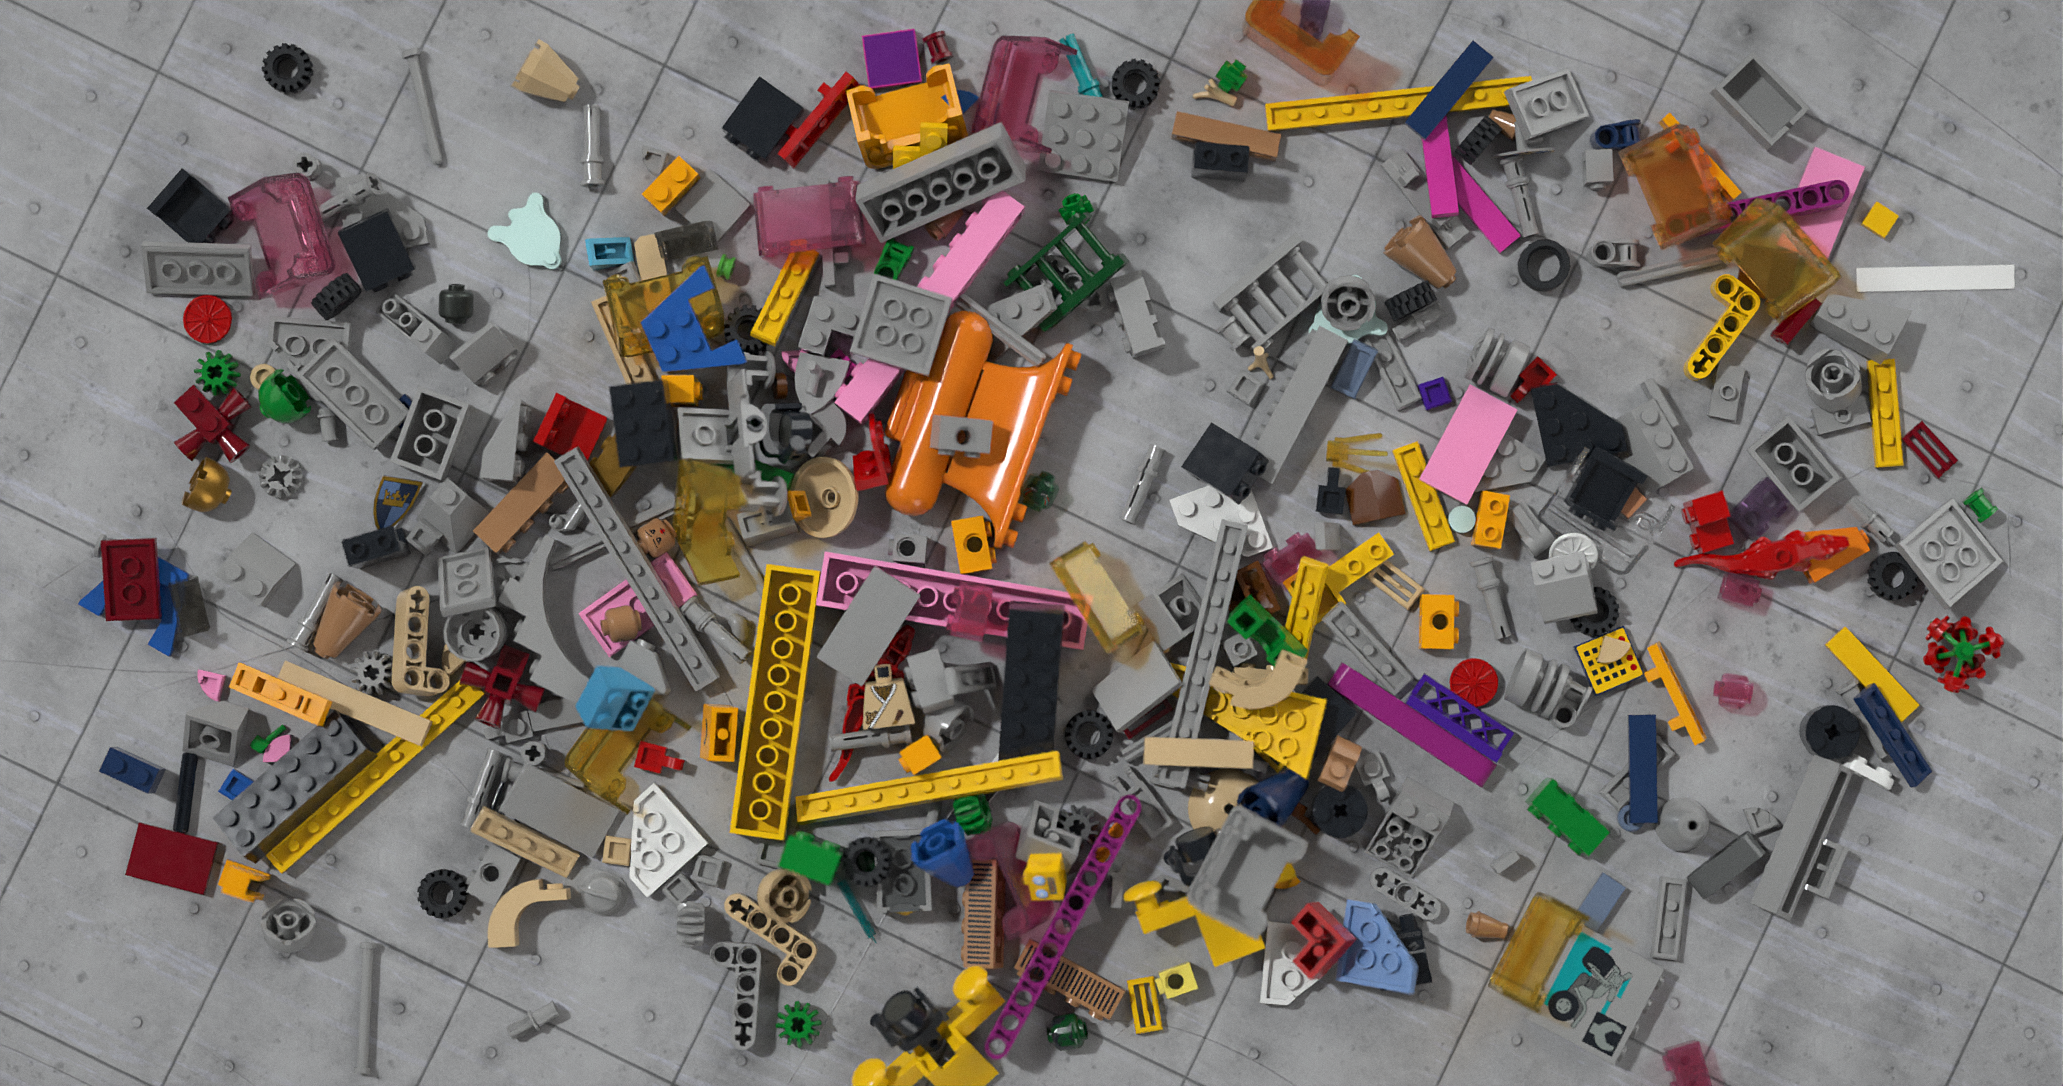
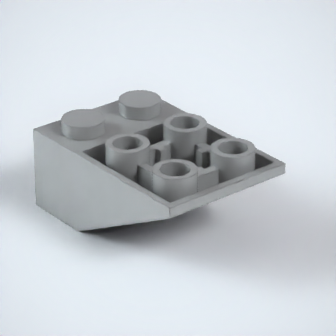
[480,399,531,484]
[1364,777,1454,878]

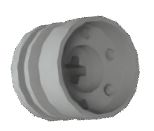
[1464,327,1530,397]
[444,606,509,661]
[1504,648,1569,718]

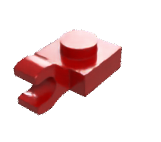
[1510,356,1557,403]
[634,741,685,774]

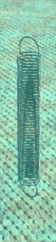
[836,874,877,944]

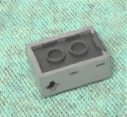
[874,828,933,916]

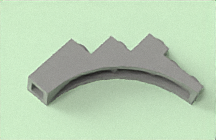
[497,535,590,704]

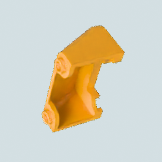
[846,63,968,169]

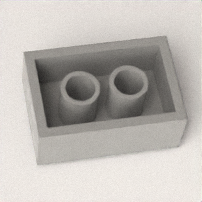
[390,385,474,481]

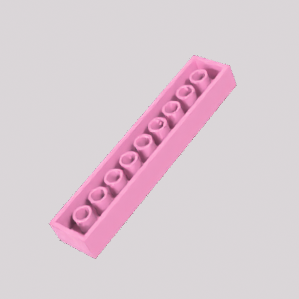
[834,191,1025,426]
[816,552,1092,650]

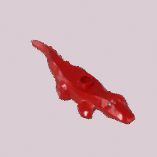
[1674,530,1850,580]
[828,625,915,782]

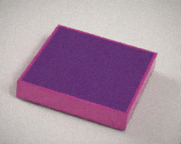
[862,29,922,89]

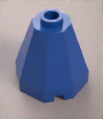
[911,819,974,888]

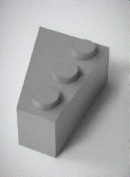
[1106,270,1165,358]
[1809,293,1912,365]

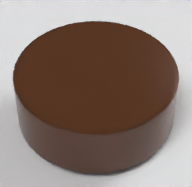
[771,372,788,400]

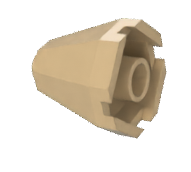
[510,39,580,102]

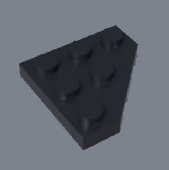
[1531,382,1627,467]

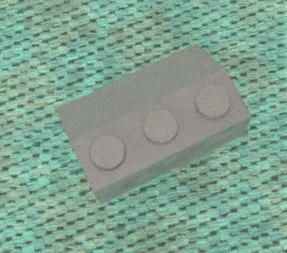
[1617,398,1694,496]
[1747,416,1841,513]

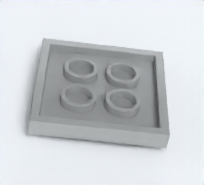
[1038,90,1129,182]
[850,274,952,376]
[1895,498,2003,609]

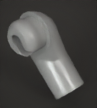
[549,502,586,532]
[728,613,749,645]
[922,801,942,826]

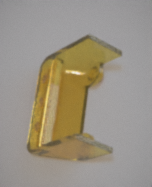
[673,457,748,586]
[1049,541,1145,656]
[565,696,692,815]
[1488,891,1590,1015]

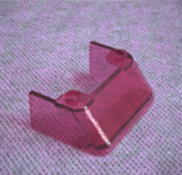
[972,35,1078,154]

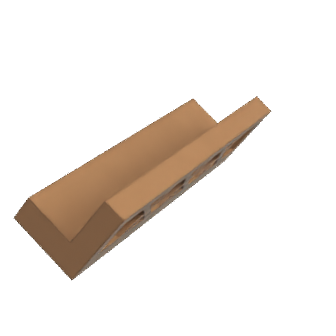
[1171,111,1281,162]

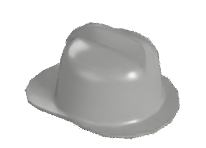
[564,867,628,916]

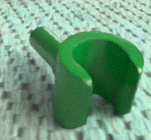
[250,724,286,753]

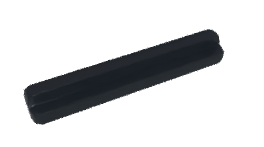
[173,752,198,833]

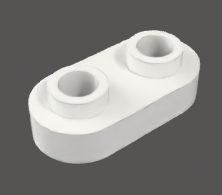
[1842,754,1894,791]

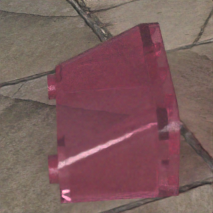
[228,173,336,299]
[753,176,868,258]
[965,821,1054,941]

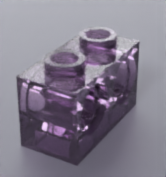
[1727,477,1788,539]

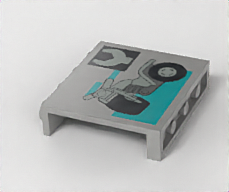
[1525,922,1665,1065]

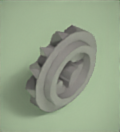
[258,455,302,498]

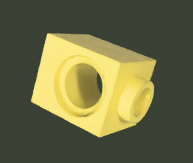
[1155,961,1198,999]

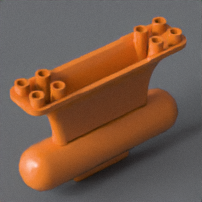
[884,311,1082,550]

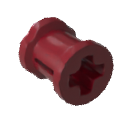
[922,30,954,65]

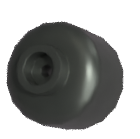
[438,284,474,324]

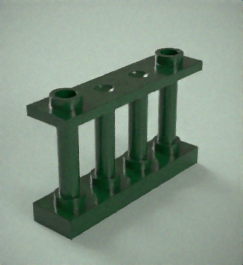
[1003,212,1130,332]

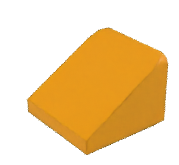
[787,491,811,522]

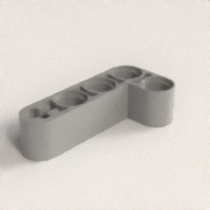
[710,941,763,1050]

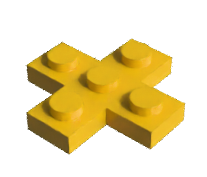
[893,122,948,169]

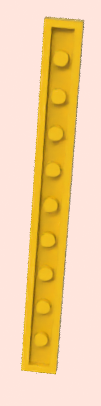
[1264,76,1532,132]
[265,680,485,874]
[795,751,1063,825]

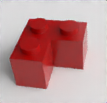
[1681,490,1734,554]
[1290,901,1356,980]

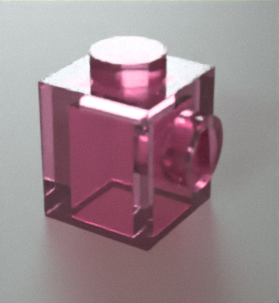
[1717,572,1762,608]

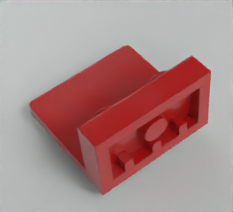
[533,393,608,461]
[853,413,892,491]

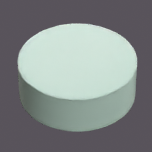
[1448,506,1476,533]

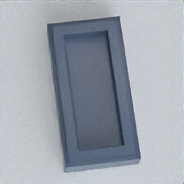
[1331,339,1378,399]
[1573,872,1626,932]

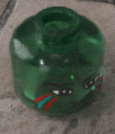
[1020,470,1060,512]

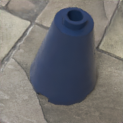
[1237,769,1309,828]

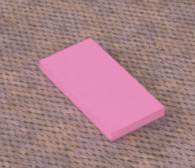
[1774,147,1865,267]
[1419,384,1517,505]
[578,552,698,657]

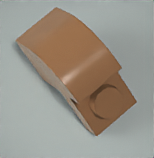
[1318,735,1362,792]

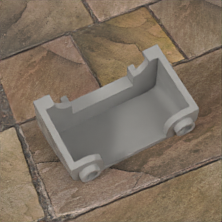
[1187,805,1308,940]

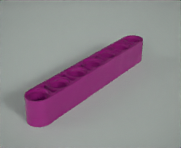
[1663,180,1849,242]
[1327,663,1497,788]

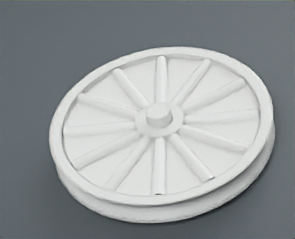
[1549,533,1598,570]

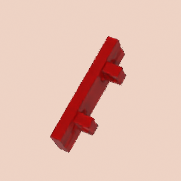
[777,72,860,169]

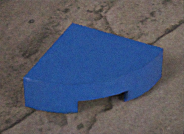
[941,90,979,115]

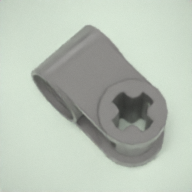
[1587,239,1640,269]
[1549,675,1592,729]

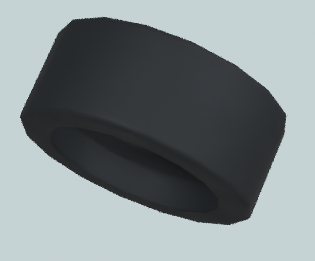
[1517,239,1570,292]

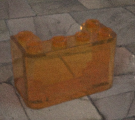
[1242,0,1360,86]

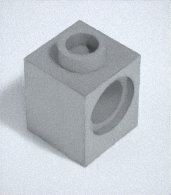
[1582,149,1614,190]
[888,533,928,564]
[1220,634,1257,667]

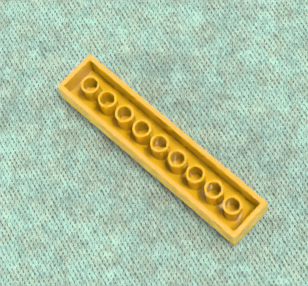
[729,564,821,840]

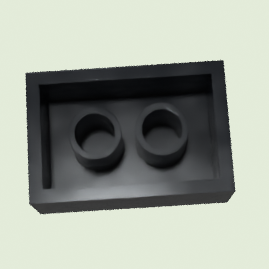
[609,379,678,468]

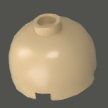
[757,869,812,923]

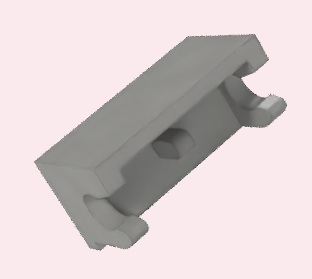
[736,500,799,547]
[1804,839,1849,899]

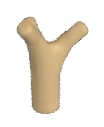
[1193,79,1237,107]
[1248,346,1274,379]

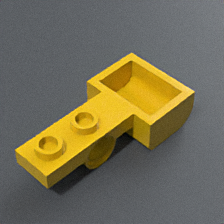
[1282,532,1394,625]

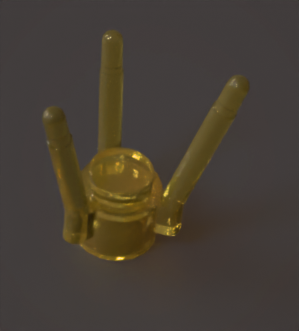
[1326,433,1388,474]

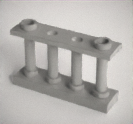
[1212,232,1335,353]

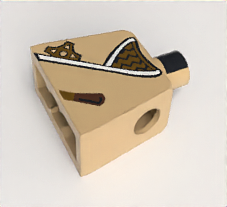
[863,664,915,730]

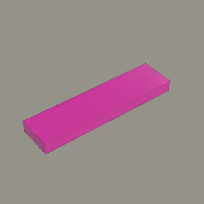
[1421,116,1459,218]
[1451,154,1521,254]

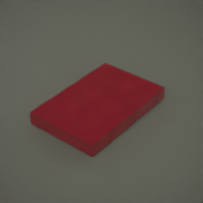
[101,538,162,621]
[125,822,219,895]

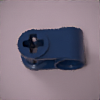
[1590,119,1644,151]

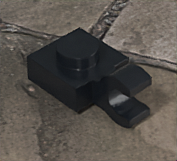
[1315,467,1346,515]

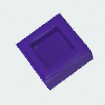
[1417,377,1452,411]

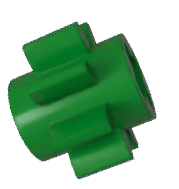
[1215,59,1248,94]
[1059,193,1094,225]

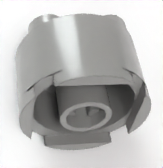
[1805,349,1862,413]

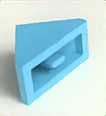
[585,237,634,271]

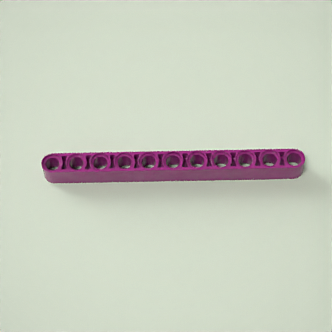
[985,794,1141,1059]

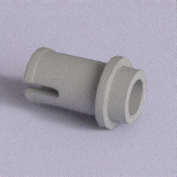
[316,408,339,442]

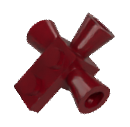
[173,385,252,463]
[459,645,545,729]

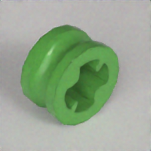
[716,254,736,281]

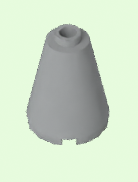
[1655,797,1709,851]

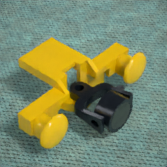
[1123,826,1297,967]
[851,966,1005,1086]

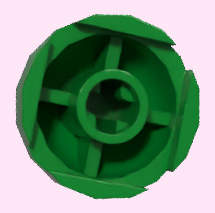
[258,369,312,424]

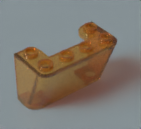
[1618,124,1733,250]

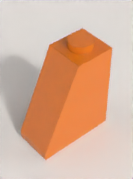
[1782,527,1870,584]

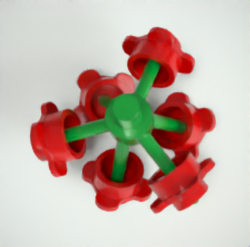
[1923,615,2004,693]

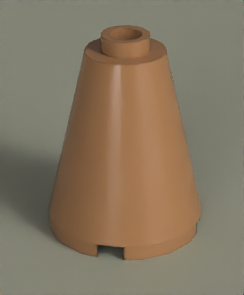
[1383,215,1457,289]
[313,582,382,659]

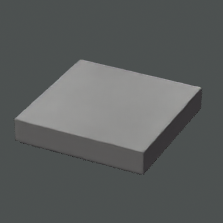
[675,169,751,245]

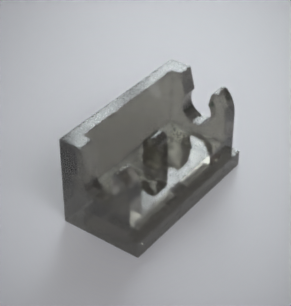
[654,221,719,261]
[168,576,210,637]

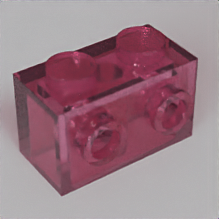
[1261,532,1323,586]
[1662,1039,1712,1086]

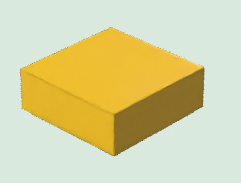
[1860,201,1899,239]

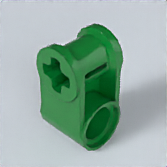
[874,238,915,281]

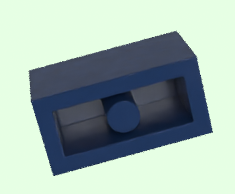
[99,747,166,794]

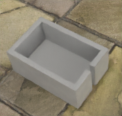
[1710,51,1810,150]

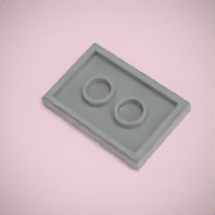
[1504,68,1590,141]
[437,547,496,617]
[1091,641,1183,733]

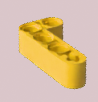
[1683,274,1760,381]

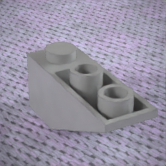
[376,291,457,365]

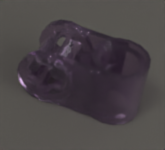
[1297,0,1331,47]

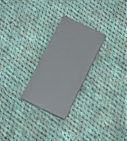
[141,241,255,297]
[295,337,409,451]
[817,566,920,686]
[499,762,619,858]

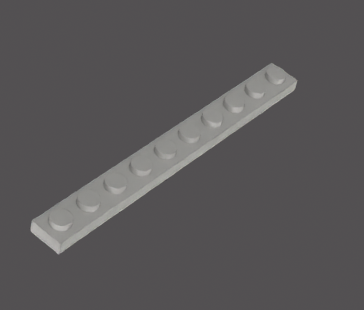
[554,446,720,692]
[1158,519,1248,789]

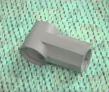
[1506,501,1555,558]

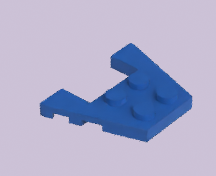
[641,265,748,372]
[78,556,190,657]

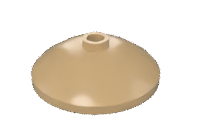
[790,457,858,538]
[1188,768,1258,835]

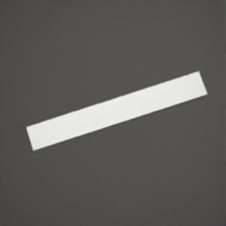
[1856,265,2015,292]

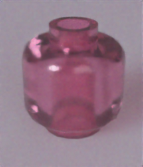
[1713,673,1754,710]

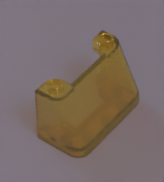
[1712,198,1842,320]
[602,256,724,358]

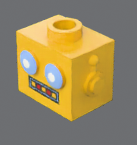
[1024,853,1067,900]

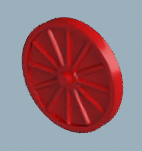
[183,295,232,343]
[1450,658,1498,707]

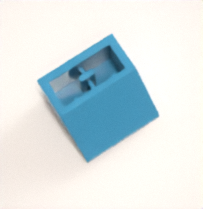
[575,666,655,731]

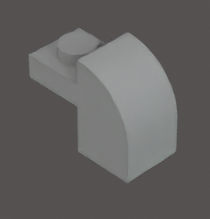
[807,401,848,458]

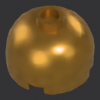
[181,457,232,512]

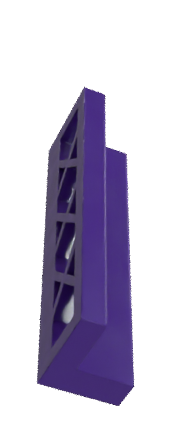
[1406,673,1514,763]

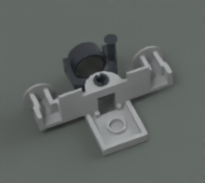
[674,350,813,516]

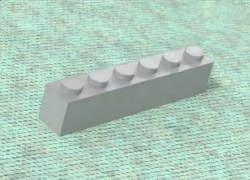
[1254,325,1348,484]
[1751,754,1854,920]

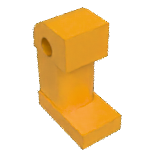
[218,859,272,902]

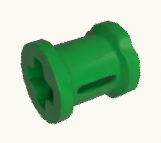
[1962,487,1998,523]

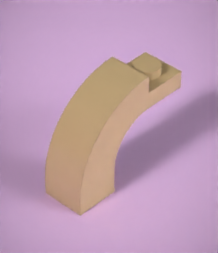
[1209,649,1307,709]
[488,879,571,948]

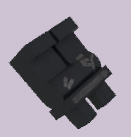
[1379,913,1433,991]

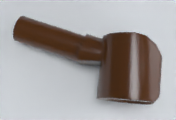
[1291,803,1320,835]

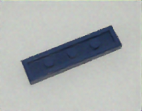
[1404,40,1494,140]
[1853,683,1933,788]
[1627,715,1658,823]

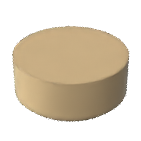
[250,364,276,390]

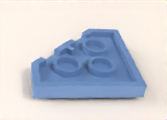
[1336,899,1418,994]

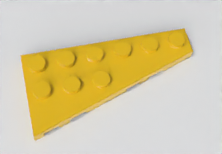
[1170,663,1327,780]

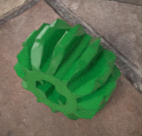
[194,350,241,396]
[953,794,993,836]
[775,1001,822,1047]

